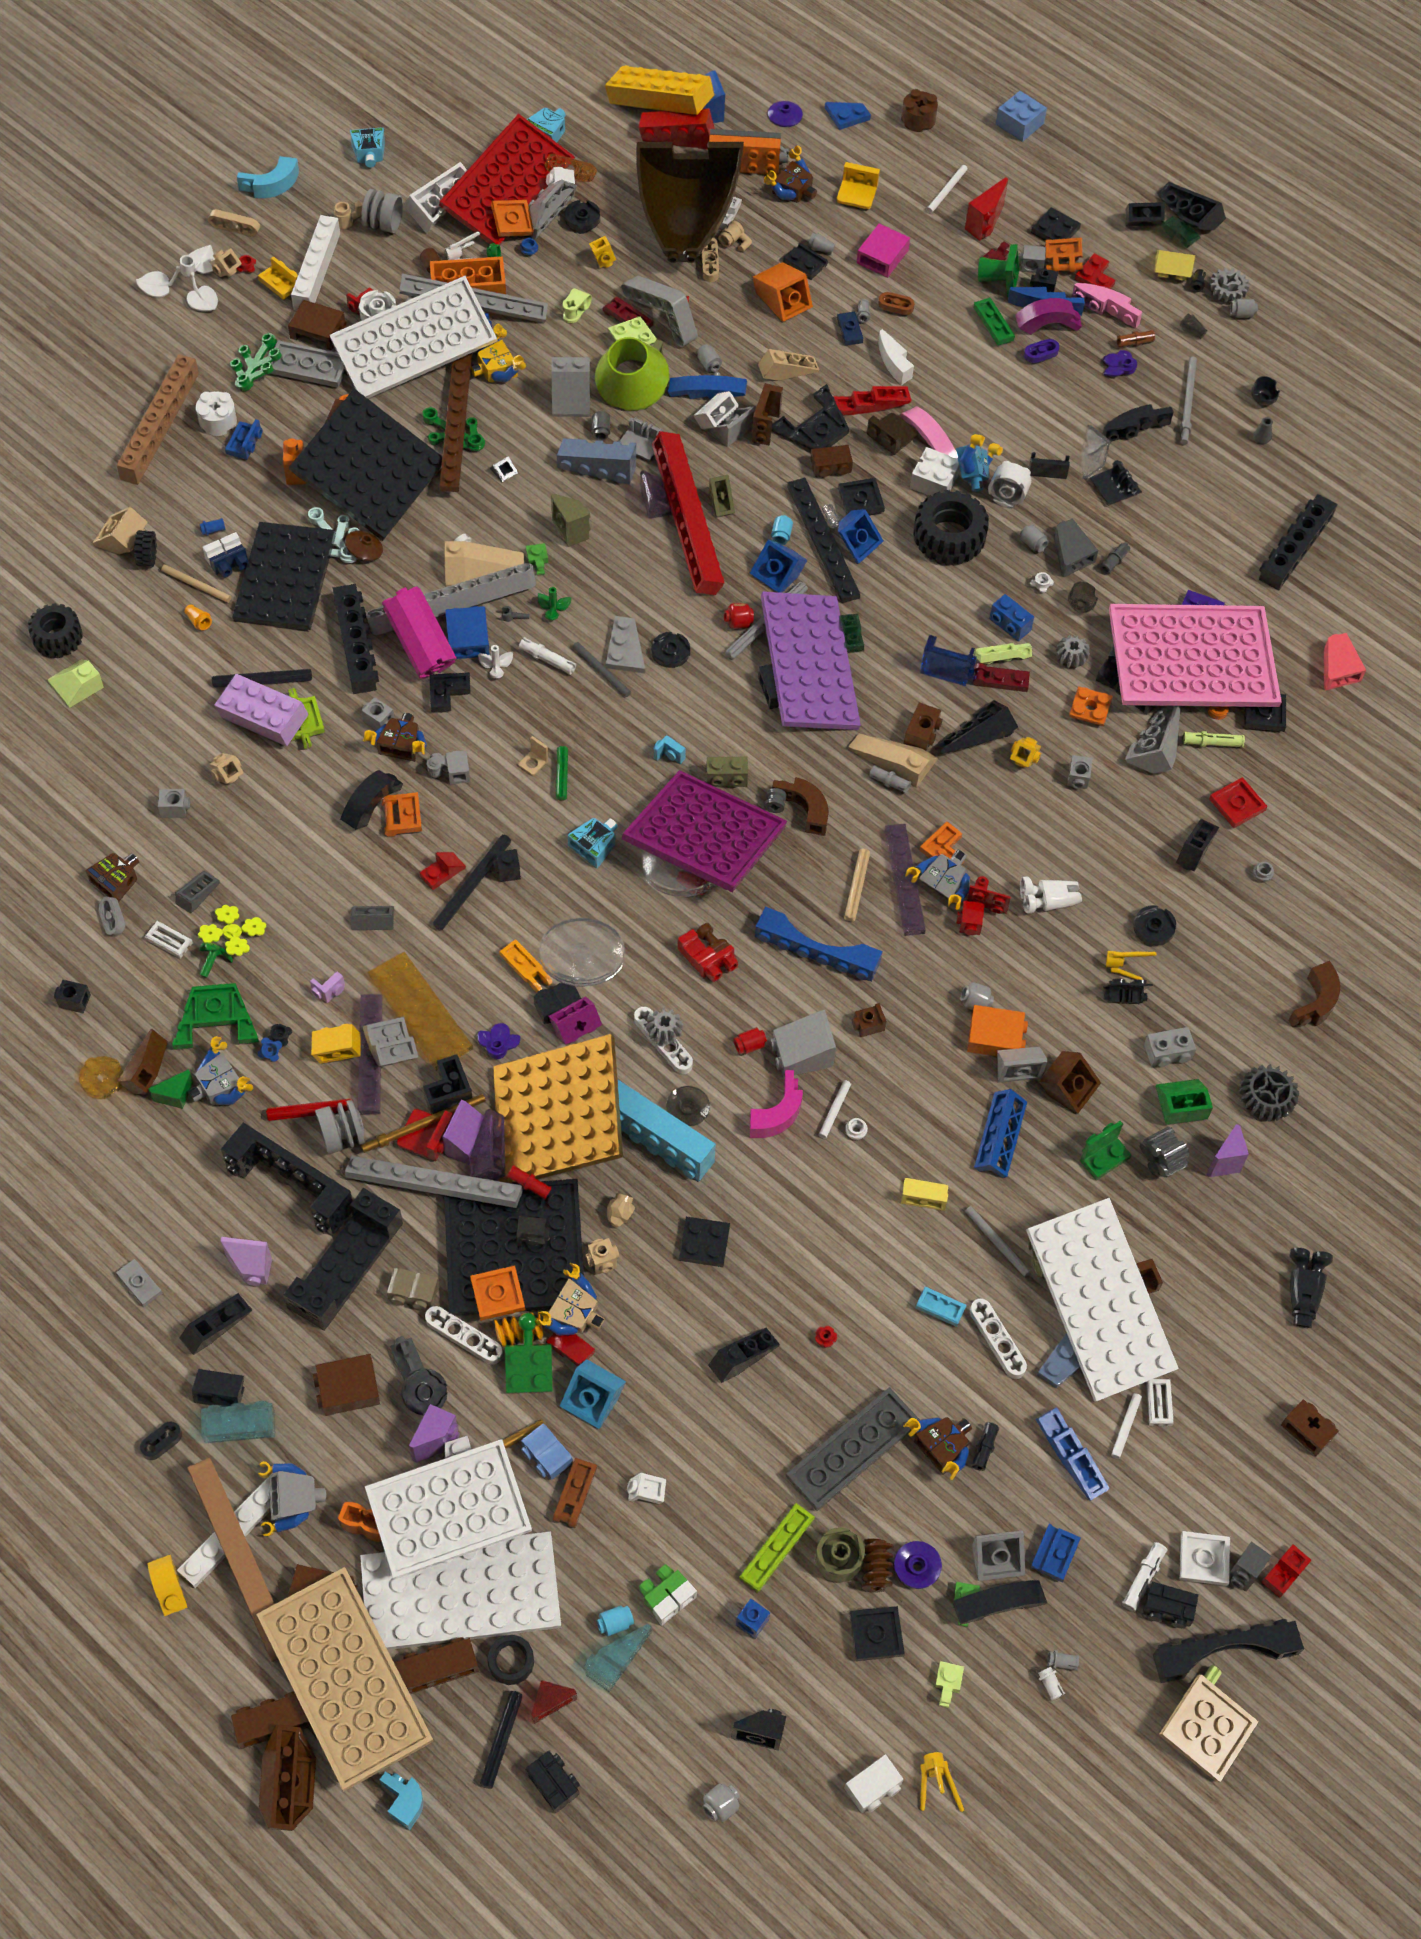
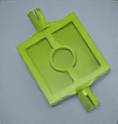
[288,688,325,749]

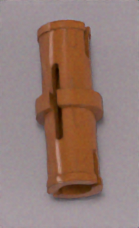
[1117,330,1155,348]

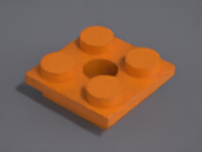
[1069,686,1113,726]

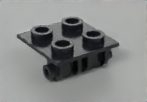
[1090,460,1142,505]
[1103,979,1153,1003]

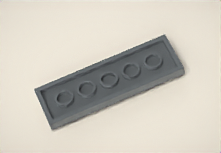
[786,1387,920,1511]

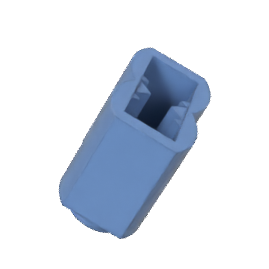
[521,1423,573,1480]

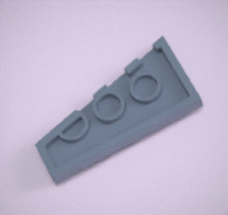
[1037,1333,1080,1388]

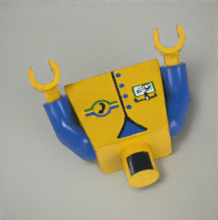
[470,324,526,383]

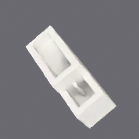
[878,329,914,385]

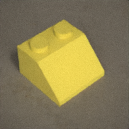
[1154,250,1195,281]

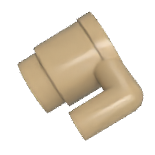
[334,201,362,229]
[718,220,752,252]

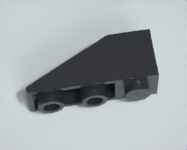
[708,1327,780,1383]

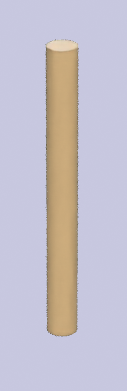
[161,564,231,603]

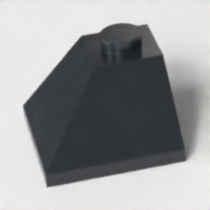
[731,1709,787,1751]

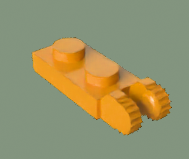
[499,939,552,993]

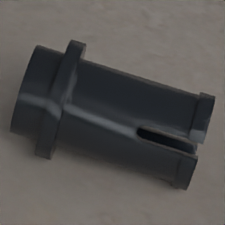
[1190,269,1206,292]

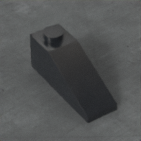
[1176,819,1219,872]
[179,1293,252,1355]

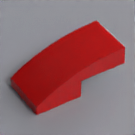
[546,1333,595,1367]
[1261,1544,1311,1598]

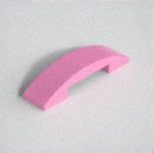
[901,406,958,459]

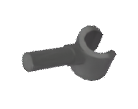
[501,606,530,622]

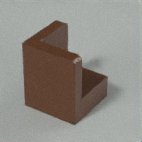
[1136,1259,1163,1294]

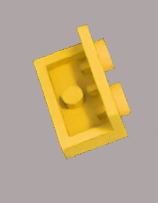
[258,257,298,300]

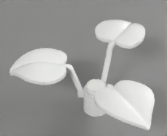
[136,245,218,311]

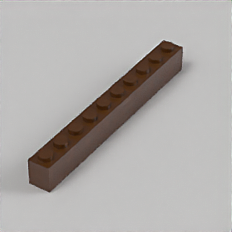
[231,1637,479,1749]

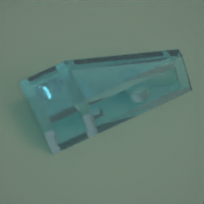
[584,1624,652,1692]

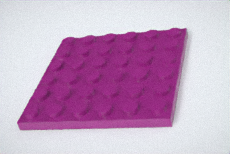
[621,770,787,893]

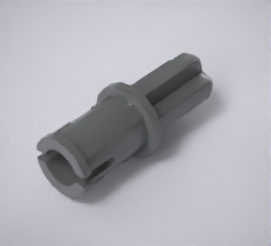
[1100,542,1130,574]

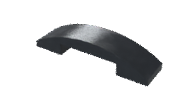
[953,1580,1047,1625]

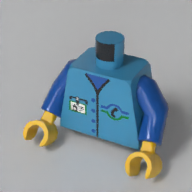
[956,434,1003,492]

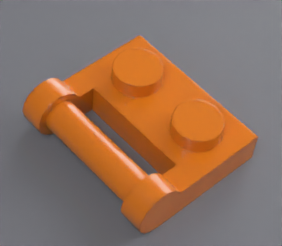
[382,792,422,837]

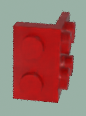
[397,1109,453,1161]

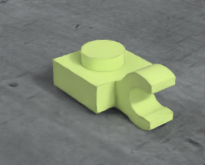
[935,1661,964,1708]

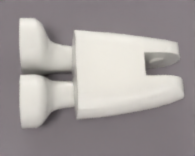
[1020,876,1082,914]

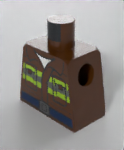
[85,853,140,902]

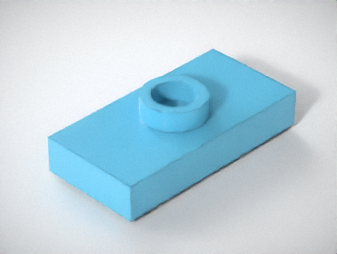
[915,1287,966,1327]

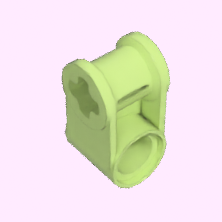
[563,288,592,323]

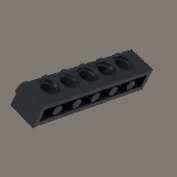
[1259,494,1338,591]
[332,584,379,694]

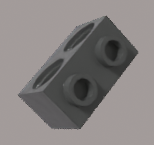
[1229,1541,1271,1591]

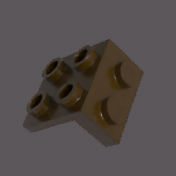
[867,413,918,455]

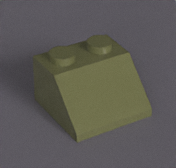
[551,494,591,547]

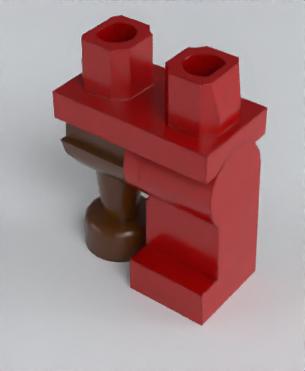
[678,923,738,982]

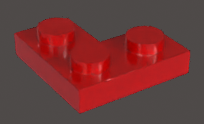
[1075,253,1116,289]

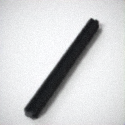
[433,834,511,930]

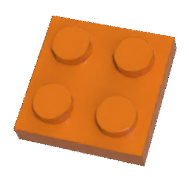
[491,200,534,236]
[470,1266,525,1321]

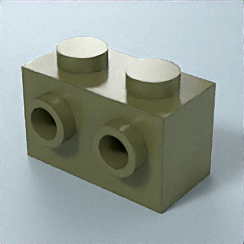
[706,756,748,787]

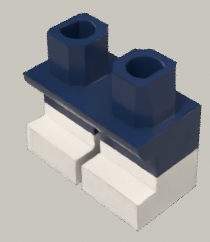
[203,532,248,578]

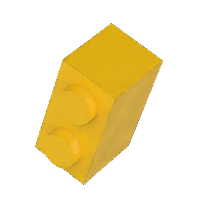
[311,1024,361,1064]

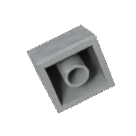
[551,357,590,417]
[770,1010,836,1077]

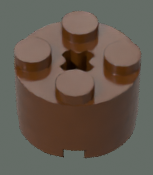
[901,89,938,132]

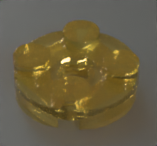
[79,1056,123,1099]

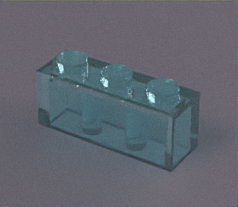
[201,1401,275,1443]

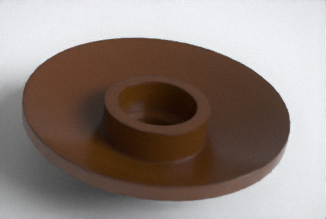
[345,530,383,561]

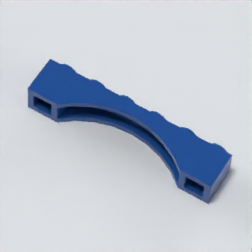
[755,907,883,982]

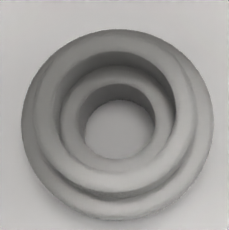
[1253,862,1274,882]

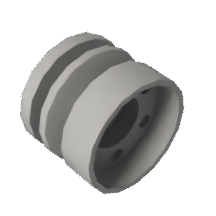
[361,189,403,233]
[315,1099,365,1154]

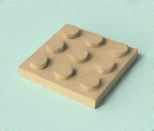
[1159,1674,1258,1782]

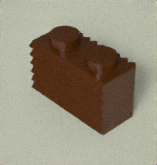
[810,445,853,478]

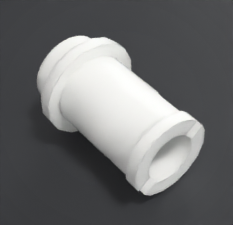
[1038,1667,1066,1701]

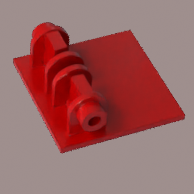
[967,876,1011,914]

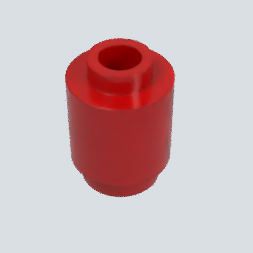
[733,1027,767,1055]

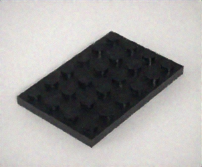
[232,522,336,630]

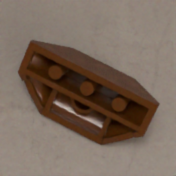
[259,1724,316,1831]

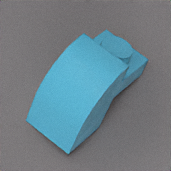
[380,1771,423,1831]

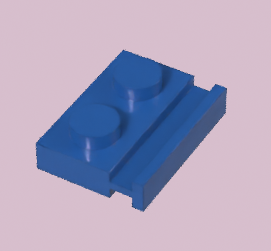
[1031,1524,1081,1583]

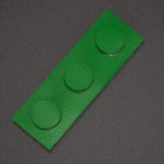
[973,298,1015,346]

